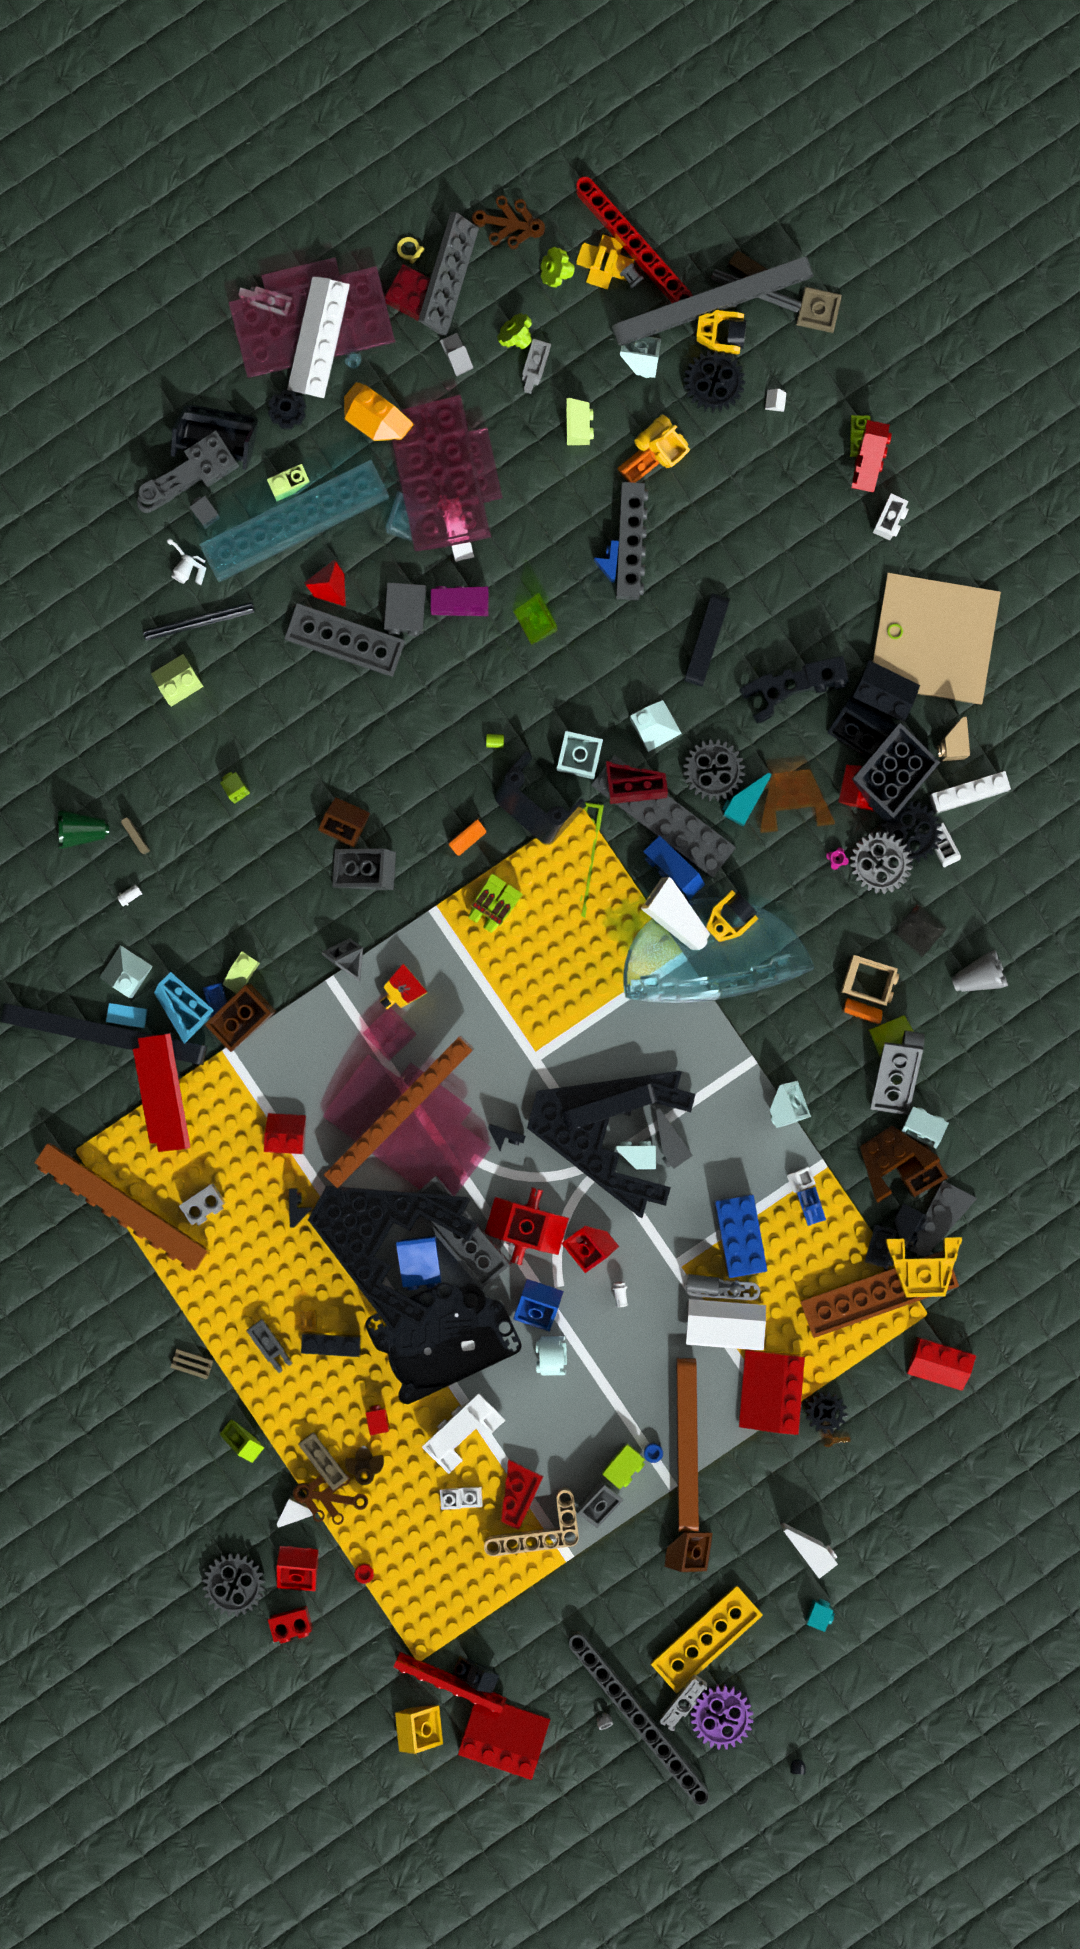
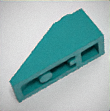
[722,773,772,826]

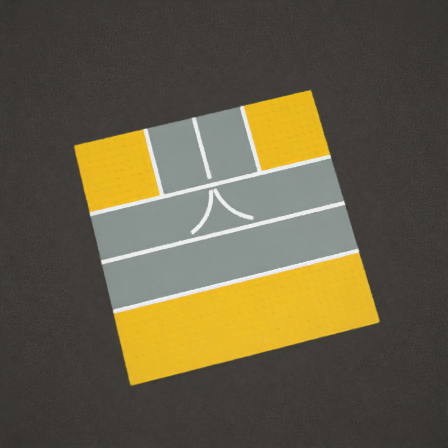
[76,809,927,1661]

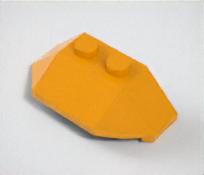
[344,382,414,441]

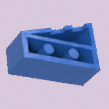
[643,836,705,900]

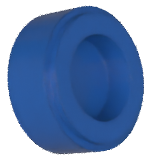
[644,1443,663,1463]

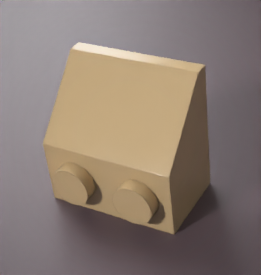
[937,717,970,762]

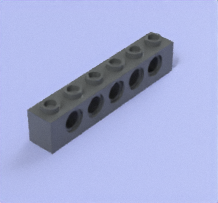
[616,482,648,600]

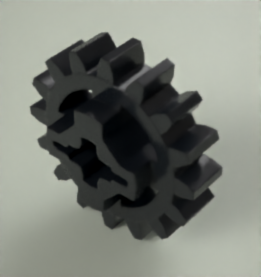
[805,1391,848,1434]

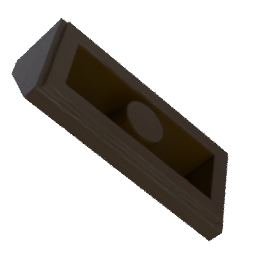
[727,251,768,278]

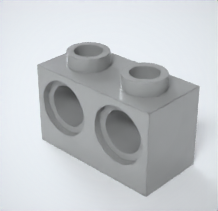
[179,1184,226,1226]

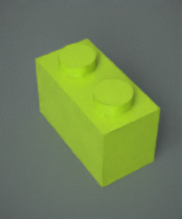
[602,1442,645,1489]

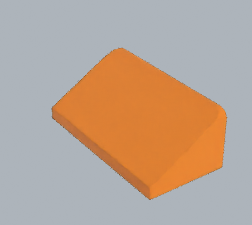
[617,448,659,483]
[449,820,486,856]
[842,998,883,1024]

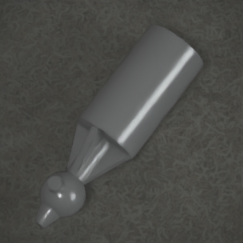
[686,1274,745,1296]

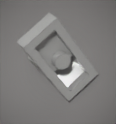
[440,333,473,376]

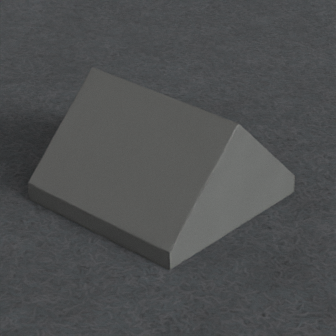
[575,1479,623,1528]

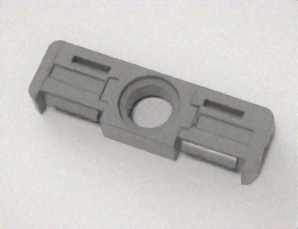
[660,1675,707,1731]

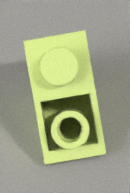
[267,464,310,501]

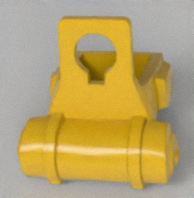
[634,415,690,468]

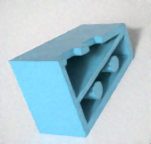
[154,972,214,1044]

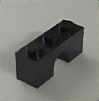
[301,1332,362,1357]

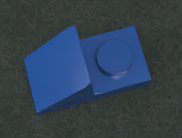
[594,540,619,582]

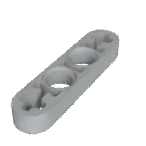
[685,1280,760,1300]

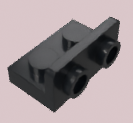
[865,1224,899,1271]

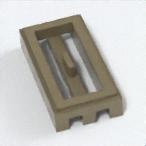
[121,817,150,854]
[170,1348,214,1379]

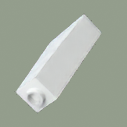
[641,877,710,950]

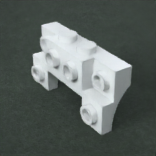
[422,1393,505,1474]

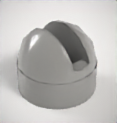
[596,1713,613,1730]

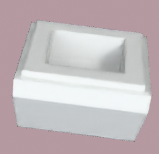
[765,388,786,412]

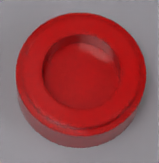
[355,1563,374,1584]

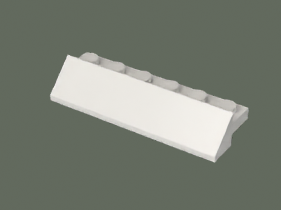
[287,277,350,399]

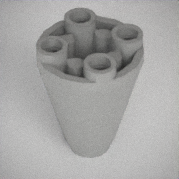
[951,950,1008,992]

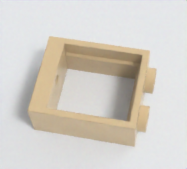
[840,955,899,1006]

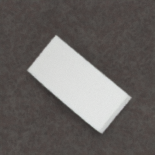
[440,1487,483,1510]

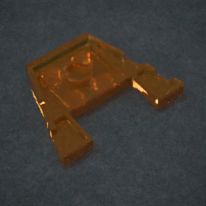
[760,769,835,833]

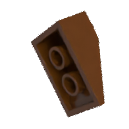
[205,983,276,1052]

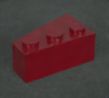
[606,761,668,804]

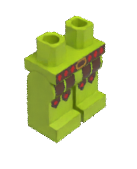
[468,874,523,933]

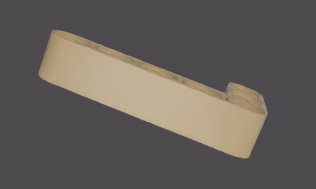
[484,1487,579,1556]

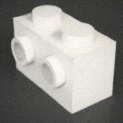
[873,494,909,540]

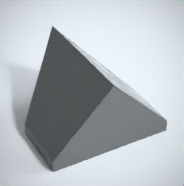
[322,938,363,982]

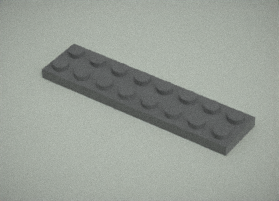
[591,755,736,878]

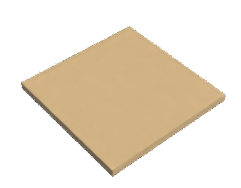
[873,573,1001,705]

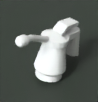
[167,538,206,585]

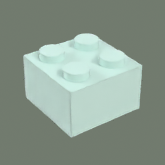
[557,731,603,779]

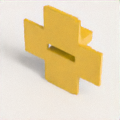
[576,235,634,290]

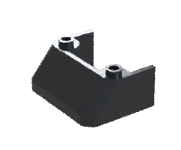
[171,405,258,470]
[495,751,586,845]

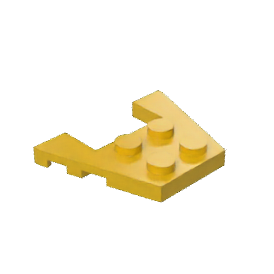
[886,1237,962,1297]

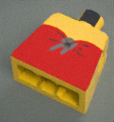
[380,964,428,1009]

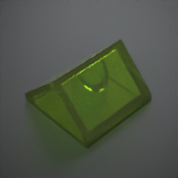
[513,593,558,645]

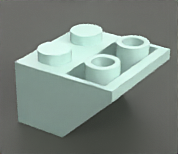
[616,1141,656,1169]

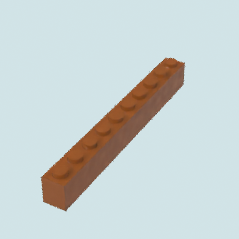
[324,1036,474,1188]
[34,1143,210,1271]

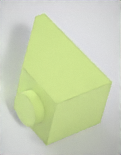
[223,952,260,994]

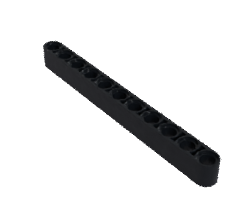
[0,1003,208,1065]

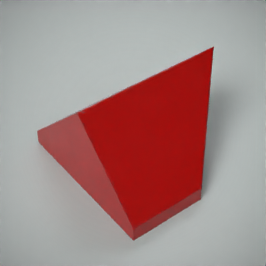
[304,560,346,607]

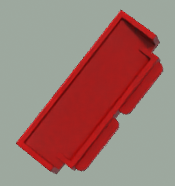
[133,1033,191,1152]

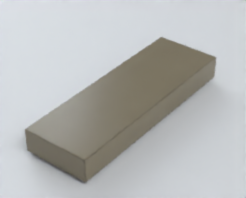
[298,1432,349,1491]

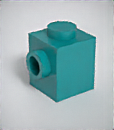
[805,1599,835,1632]

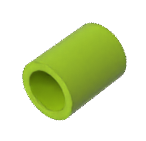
[486,734,504,748]

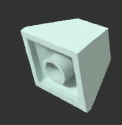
[620,337,661,378]
[630,700,682,752]
[100,945,153,998]
[770,1081,811,1128]

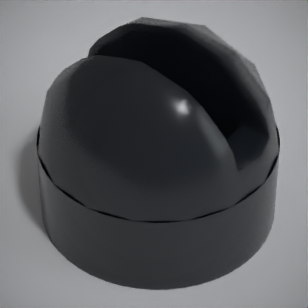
[790,1759,806,1775]

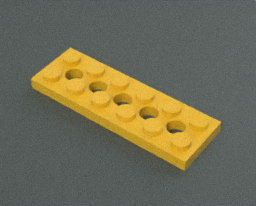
[650,1585,763,1694]

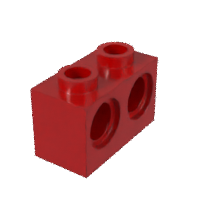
[268,1606,313,1644]

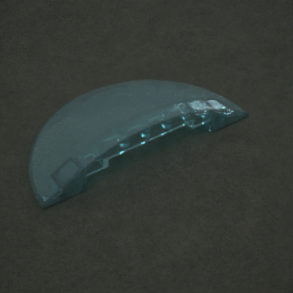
[623,897,814,1003]

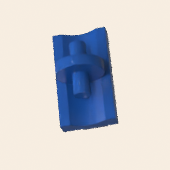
[797,1187,826,1226]

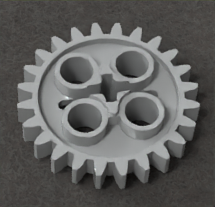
[850,831,913,894]

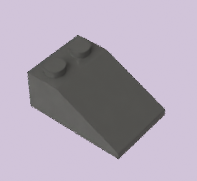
[332,849,396,890]

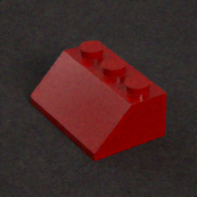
[907,1337,976,1391]

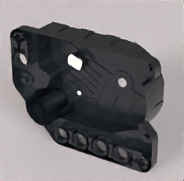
[365,1282,522,1404]

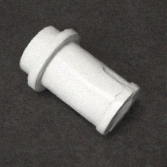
[117,884,142,906]
[612,1282,628,1307]

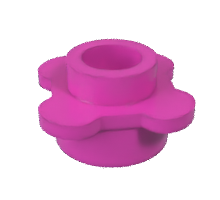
[826,848,849,870]

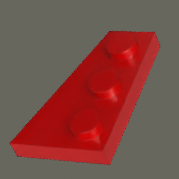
[501,1459,544,1530]

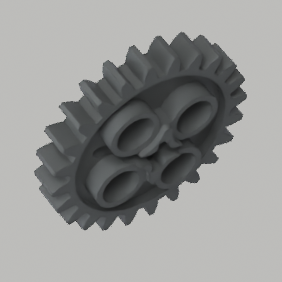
[683,739,745,802]
[202,1552,266,1617]

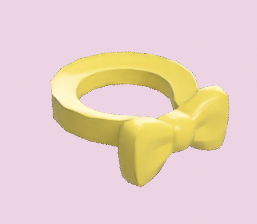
[397,237,425,264]

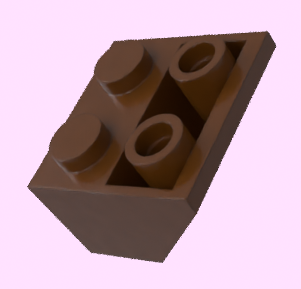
[318,797,370,848]
[896,1144,948,1197]

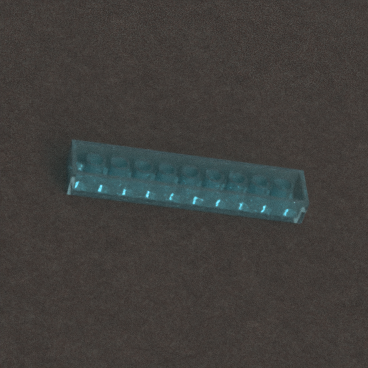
[199,460,389,582]

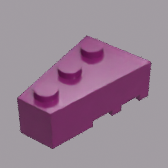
[431,586,489,616]

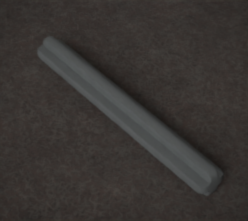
[711,269,801,312]

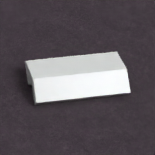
[686,1299,766,1350]

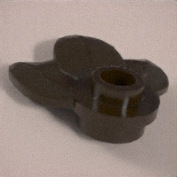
[345,1445,384,1485]

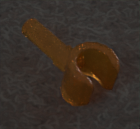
[824,1434,850,1447]

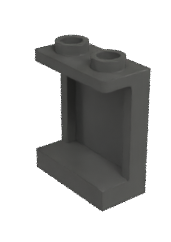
[384,583,426,637]

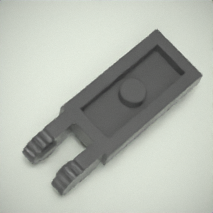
[246,1319,293,1373]

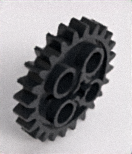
[683,350,746,413]
[881,802,943,865]

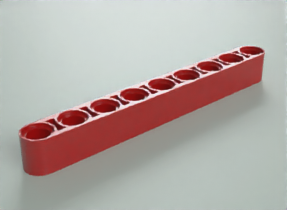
[576,177,693,303]

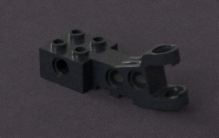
[739,656,849,724]

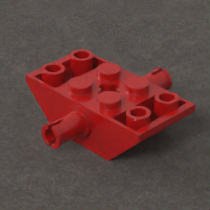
[485,1187,569,1265]

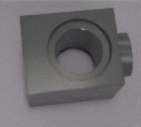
[190,496,220,529]

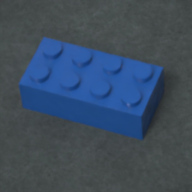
[714,1194,767,1278]

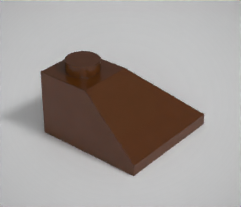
[664,1532,713,1572]

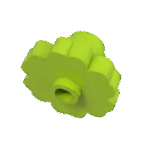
[541,247,574,288]
[497,313,532,349]

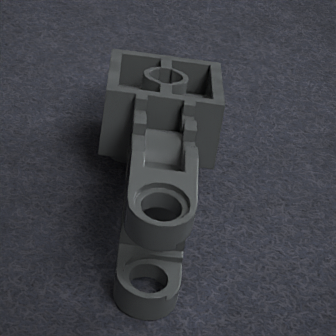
[137,431,240,513]

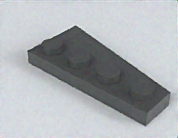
[910,1181,977,1257]

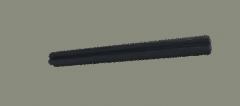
[143,602,255,641]

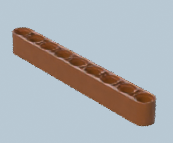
[676,1358,699,1532]

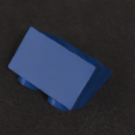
[513,1279,564,1332]

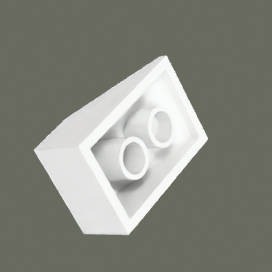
[781,1523,838,1578]

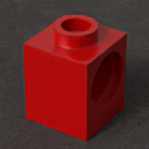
[366,1404,390,1436]

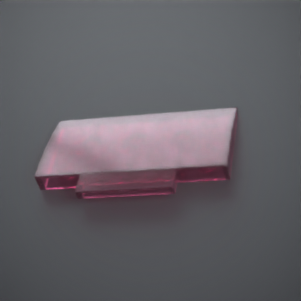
[229,257,395,378]
[392,395,503,551]
[323,1055,492,1196]

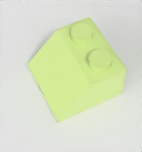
[566,398,594,445]
[151,654,204,706]

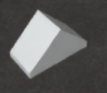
[277,1496,313,1527]

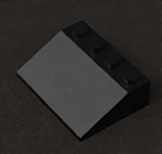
[852,723,940,820]

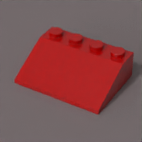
[739,1350,805,1435]
[458,1703,550,1780]

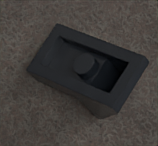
[488,1124,526,1151]
[289,1188,314,1228]

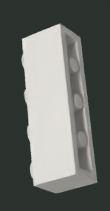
[929,771,1011,814]

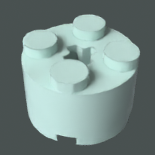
[536,1336,567,1376]

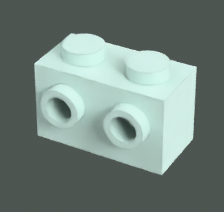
[901,1107,948,1149]

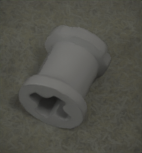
[620,263,644,289]

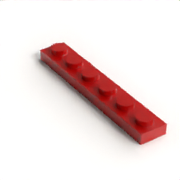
[394,1652,507,1713]

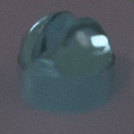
[345,352,362,369]

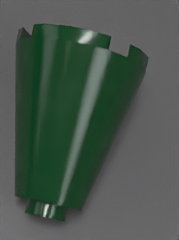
[58,810,109,849]

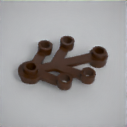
[472,196,545,249]
[293,1474,368,1525]

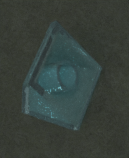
[385,492,427,542]

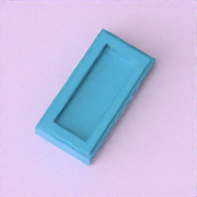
[106,1003,148,1028]

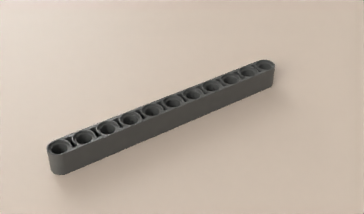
[612,257,814,346]
[569,1631,709,1806]

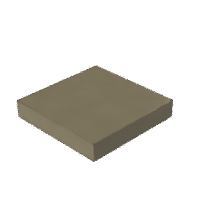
[796,287,842,333]

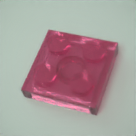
[363,1007,417,1061]

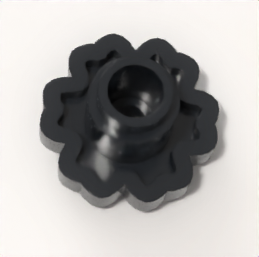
[268,390,307,430]

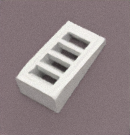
[926,823,961,867]

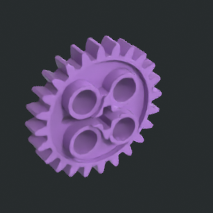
[690,1684,753,1750]

